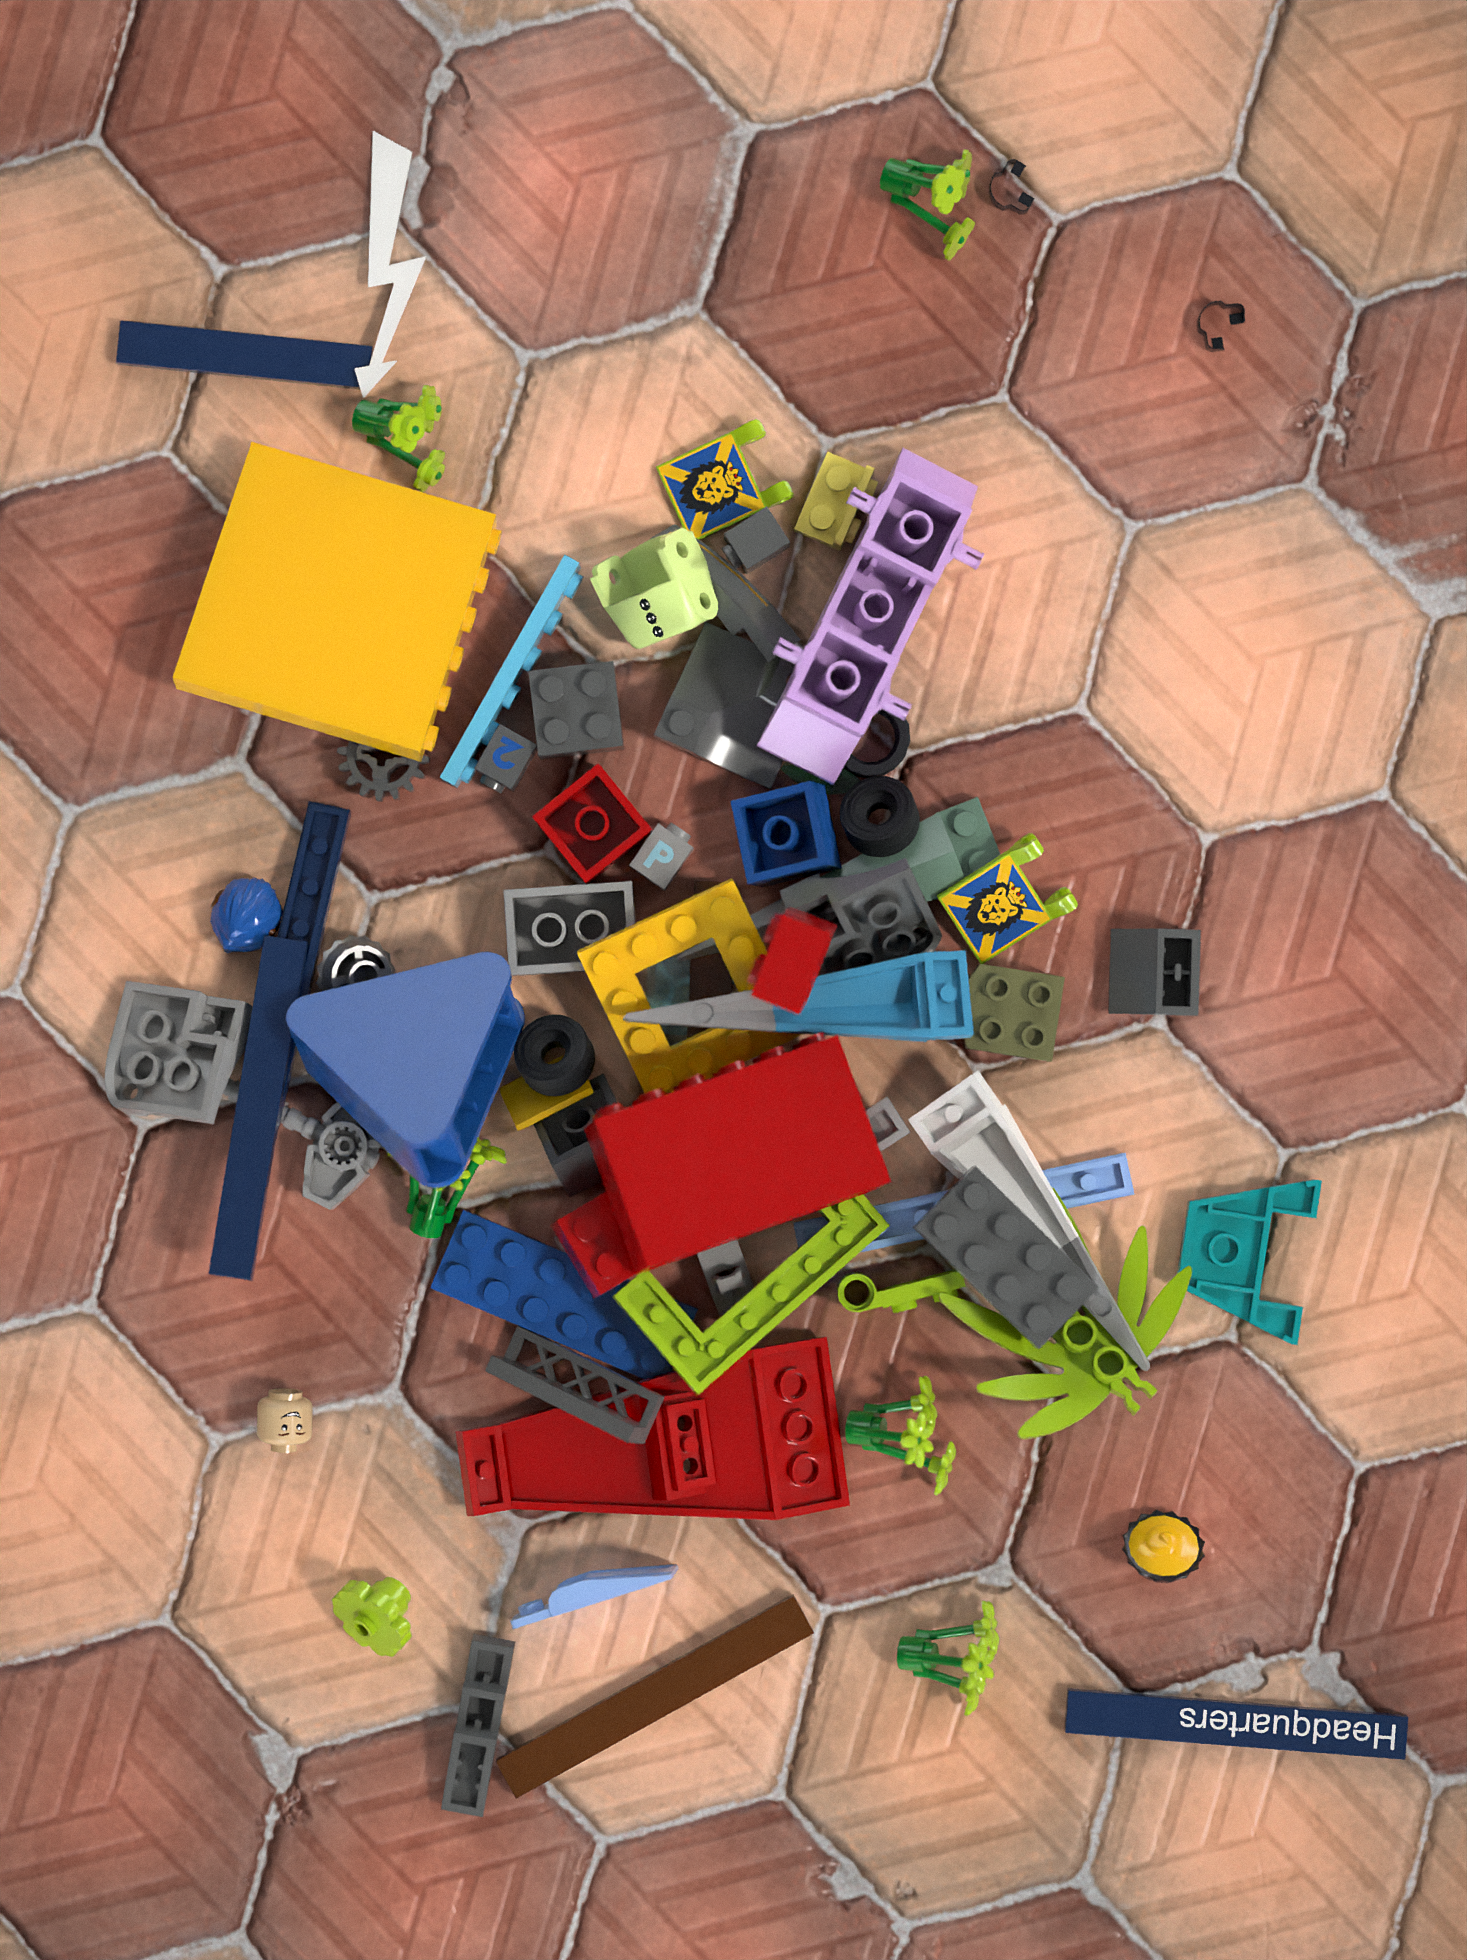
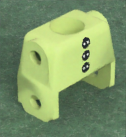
[590,528,718,649]

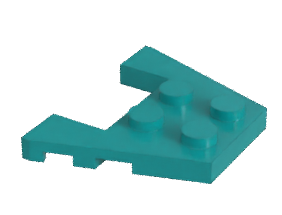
[1177,1179,1322,1345]

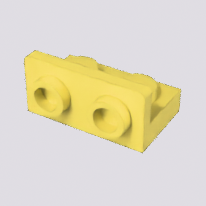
[794,451,878,551]

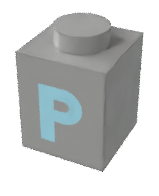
[629,822,694,891]

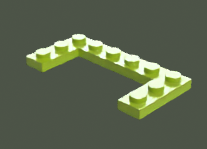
[613,1195,890,1395]

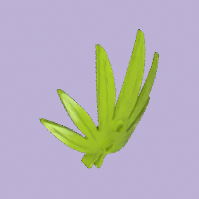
[939,1188,1192,1439]

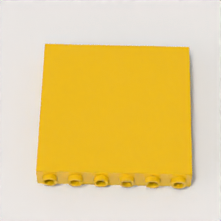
[172,442,502,762]

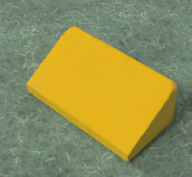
[499,1054,594,1131]

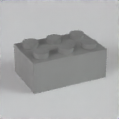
[503,881,636,976]

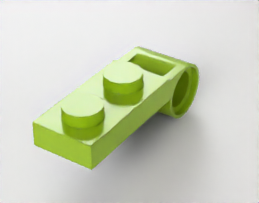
[837,1269,966,1313]

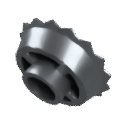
[316,935,395,991]

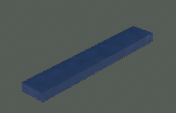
[116,320,374,390]

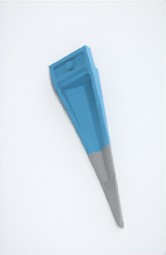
[623,950,974,1042]

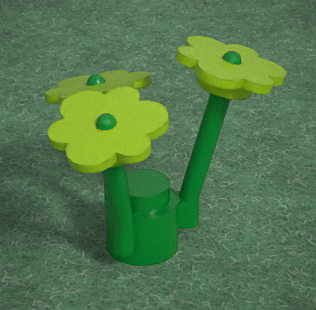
[880,149,975,261]

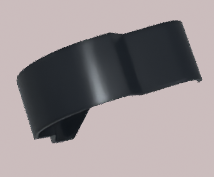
[989,159,1035,215]
[1197,300,1245,352]

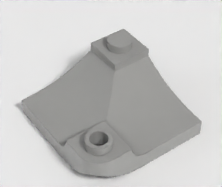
[105,981,253,1124]

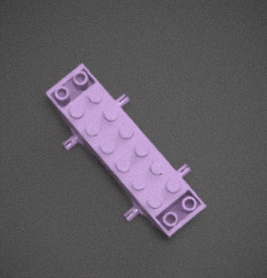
[757,448,984,785]

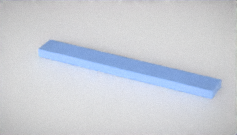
[793,1153,1134,1252]

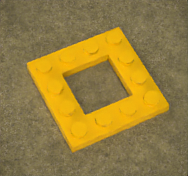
[577,878,803,1095]

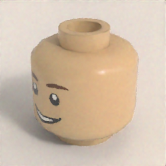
[257,1388,313,1453]

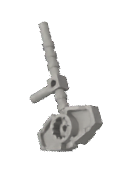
[223,1078,383,1210]

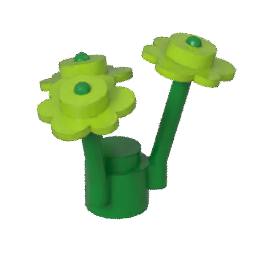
[352,385,445,492]

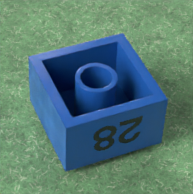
[730,781,842,887]

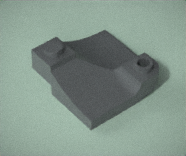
[654,622,795,790]
[780,858,942,976]

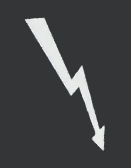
[354,131,426,398]

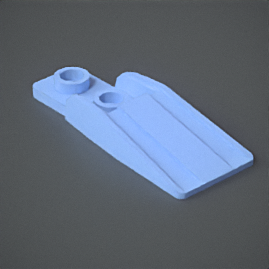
[510,1564,679,1629]

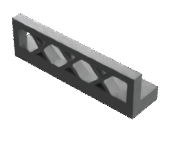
[485,1326,665,1444]

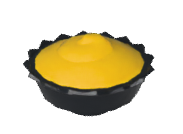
[1122,1510,1205,1583]

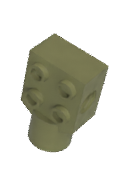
[961,964,1065,1062]

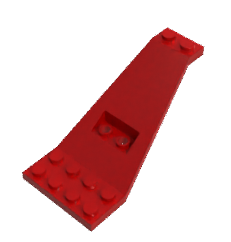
[455,1337,850,1520]

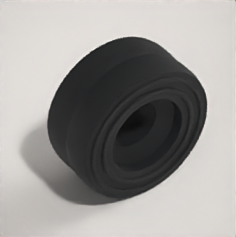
[840,776,920,857]
[514,1015,595,1096]

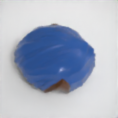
[210,878,283,954]

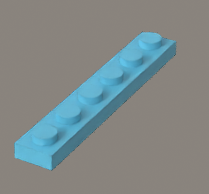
[440,554,583,788]

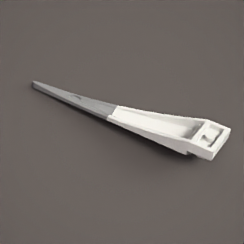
[908,1071,1150,1371]

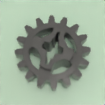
[337,740,430,802]

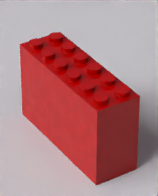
[584,1032,892,1275]

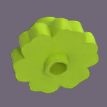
[332,1577,412,1657]

